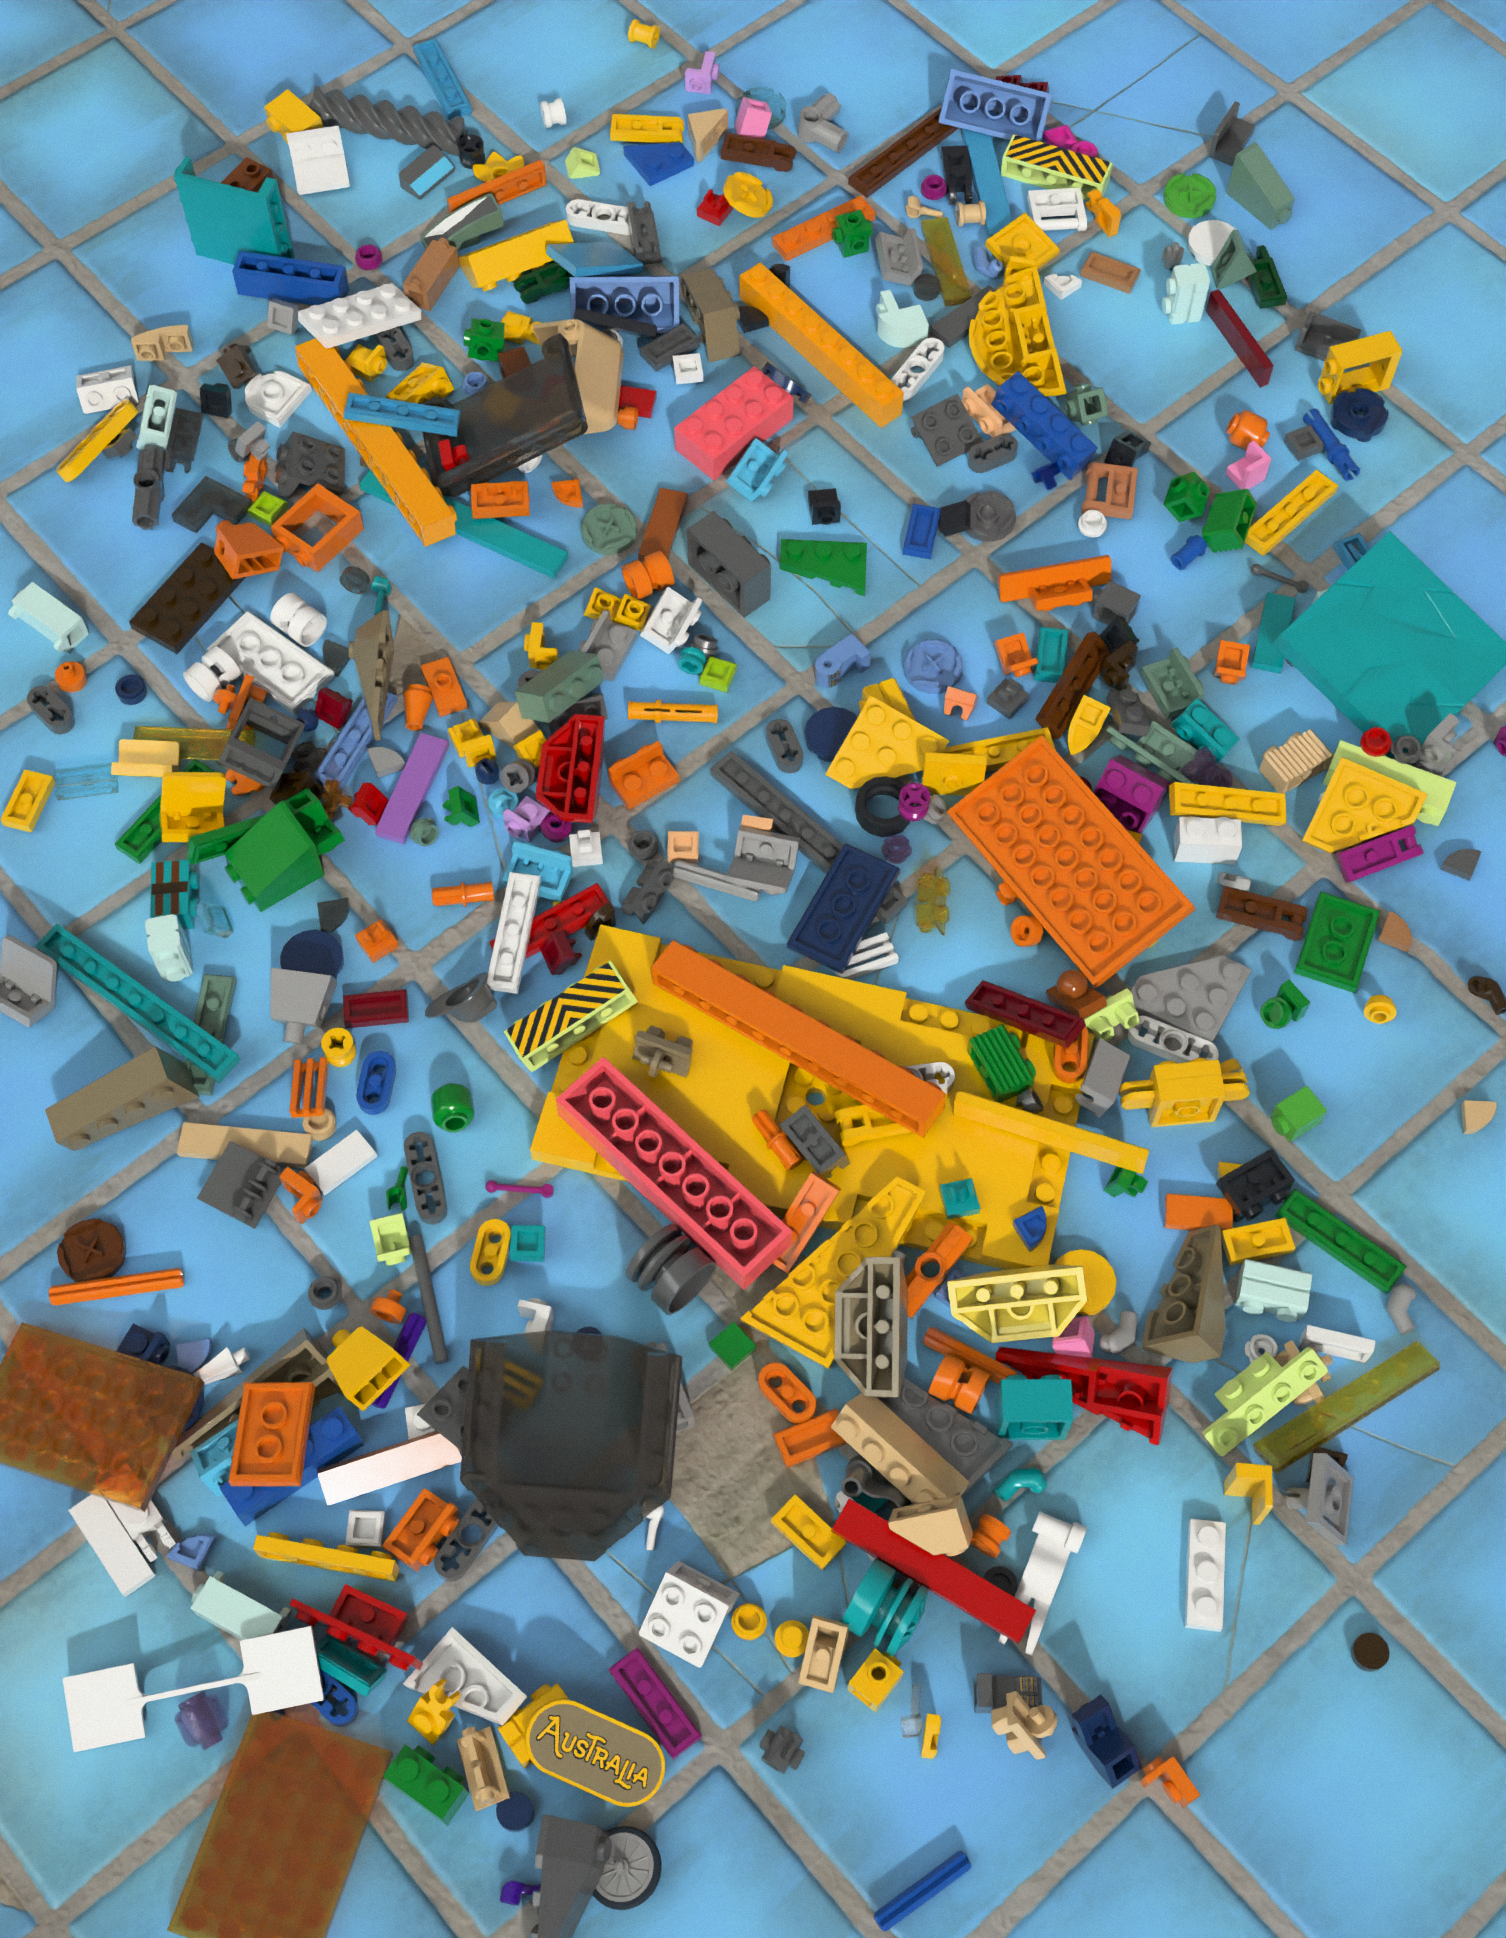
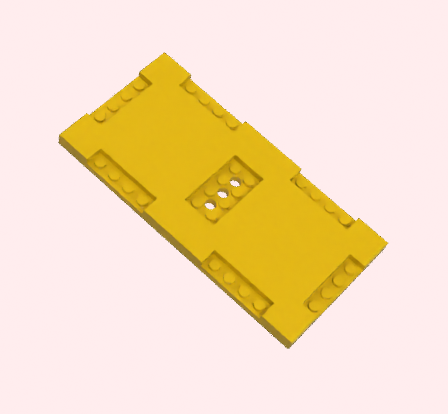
[530,924,1095,1270]

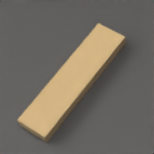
[177,1122,313,1168]

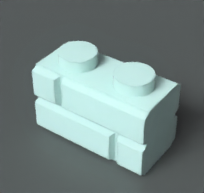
[1162,263,1210,325]
[136,385,177,452]
[145,914,193,982]
[1234,1259,1312,1322]

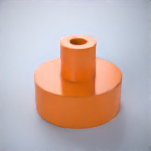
[55,661,87,692]
[1010,915,1043,947]
[370,1289,406,1324]

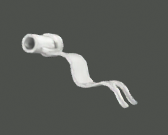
[998,1511,1087,1656]

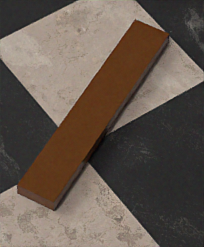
[848,108,959,198]

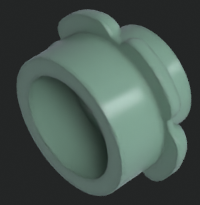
[410,817,439,846]

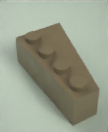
[45,1046,200,1151]

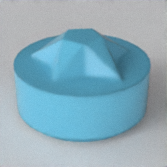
[488,788,519,819]

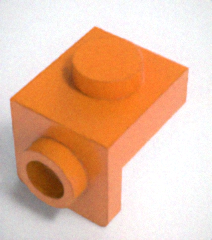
[994,632,1038,678]
[1213,640,1250,685]
[279,1166,323,1224]

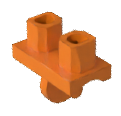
[213,674,267,734]

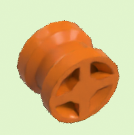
[970,1514,1011,1558]

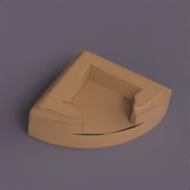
[1378,911,1412,952]

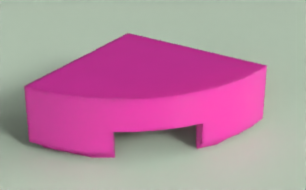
[1043,125,1077,150]

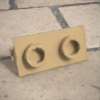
[457,1726,510,1811]

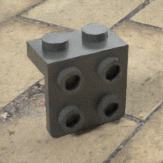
[275,431,345,499]

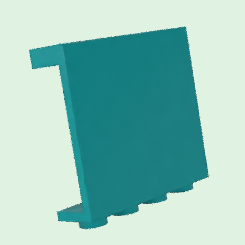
[174,156,295,265]

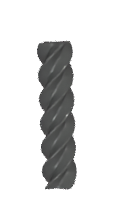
[308,85,468,156]

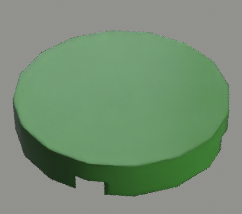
[1163,173,1216,218]

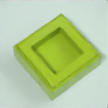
[248,491,289,527]
[699,656,737,693]

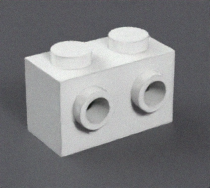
[1173,816,1242,865]

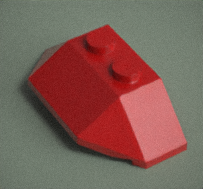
[535,714,605,823]

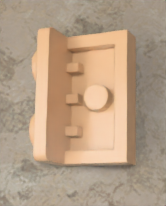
[962,384,1016,438]

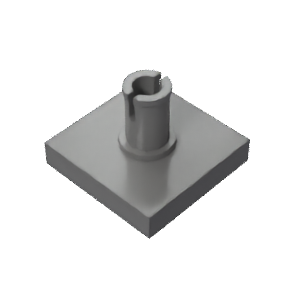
[1286,1453,1354,1545]

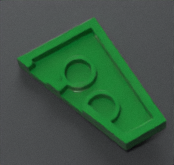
[780,539,867,596]

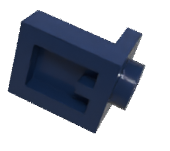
[115,1323,171,1373]

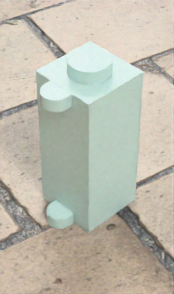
[8,582,89,653]
[191,1570,292,1640]

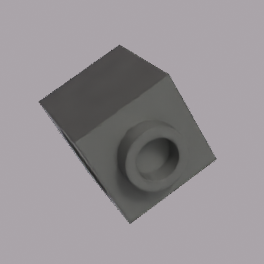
[1092,581,1141,625]

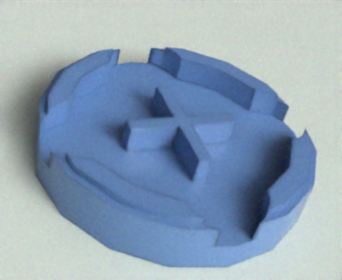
[904,640,963,694]

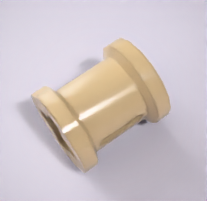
[955,200,986,227]

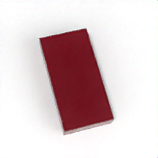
[343,989,409,1029]

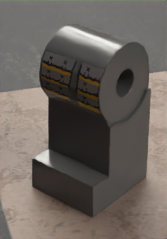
[973,1673,1043,1713]

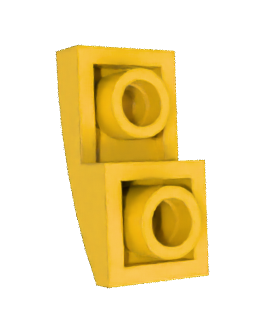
[583,587,651,631]

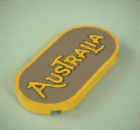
[524,1698,665,1807]

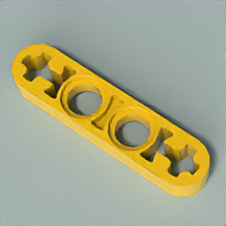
[56,399,138,482]

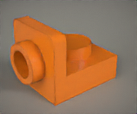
[1140,1756,1200,1808]

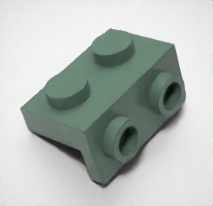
[1140,648,1204,719]

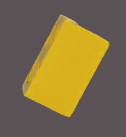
[111,739,181,777]
[1224,1463,1273,1525]

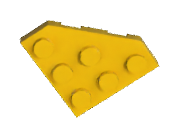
[825,695,949,789]
[1302,757,1428,854]

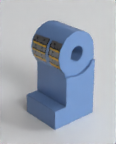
[815,634,871,688]

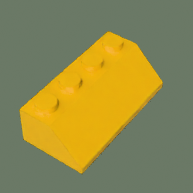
[458,219,574,292]

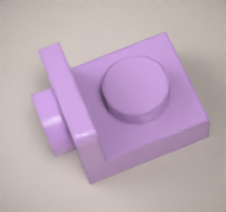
[503,796,551,842]

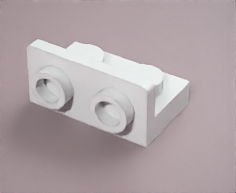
[76,365,139,414]

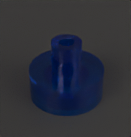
[1031,461,1061,490]

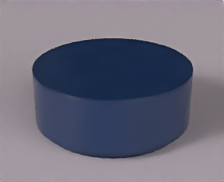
[115,674,147,705]
[496,1792,534,1832]

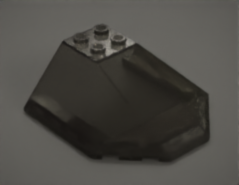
[460,1330,683,1561]

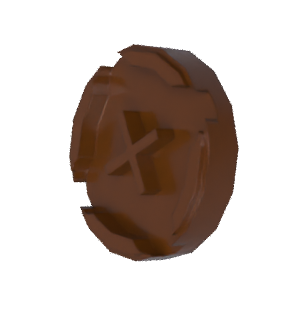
[57,1218,127,1282]

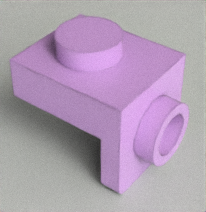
[685,51,720,94]

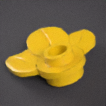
[473,152,525,182]

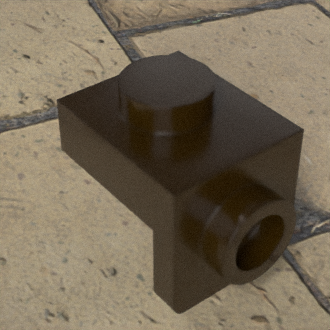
[216,344,259,389]

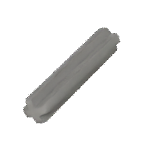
[673,860,762,901]

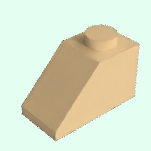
[888,1495,973,1556]

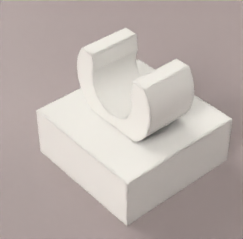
[569,830,603,867]

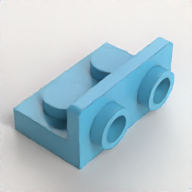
[190,1420,238,1496]

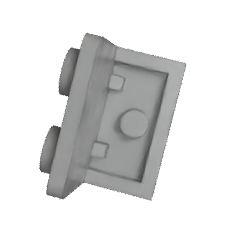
[726,826,800,895]
[0,935,57,1028]

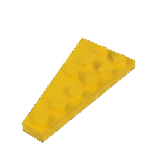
[740,1176,927,1370]

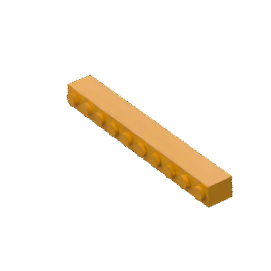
[295,338,457,547]

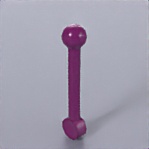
[485,1180,554,1198]

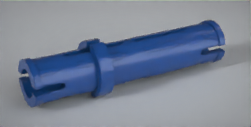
[1303,408,1360,481]

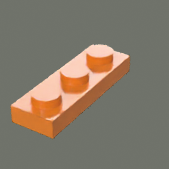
[772,1170,841,1274]

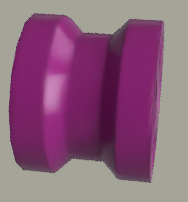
[898,783,930,822]

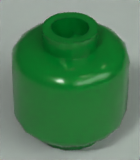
[430,1083,475,1132]

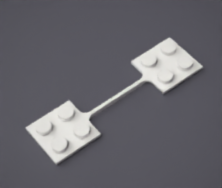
[62,1626,325,1752]

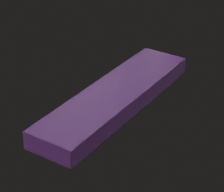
[375,733,449,844]

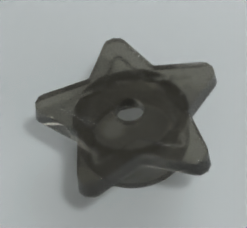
[291,741,327,772]

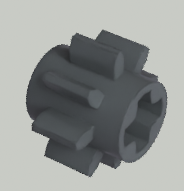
[759,1726,805,1774]

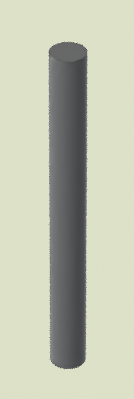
[409,1235,448,1364]

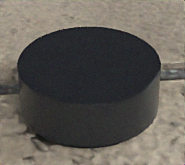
[983,1566,1018,1597]

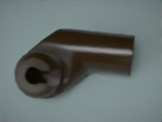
[1468,976,1506,1015]

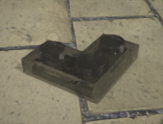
[171,476,253,534]

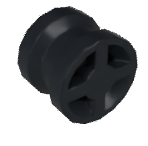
[458,134,485,169]

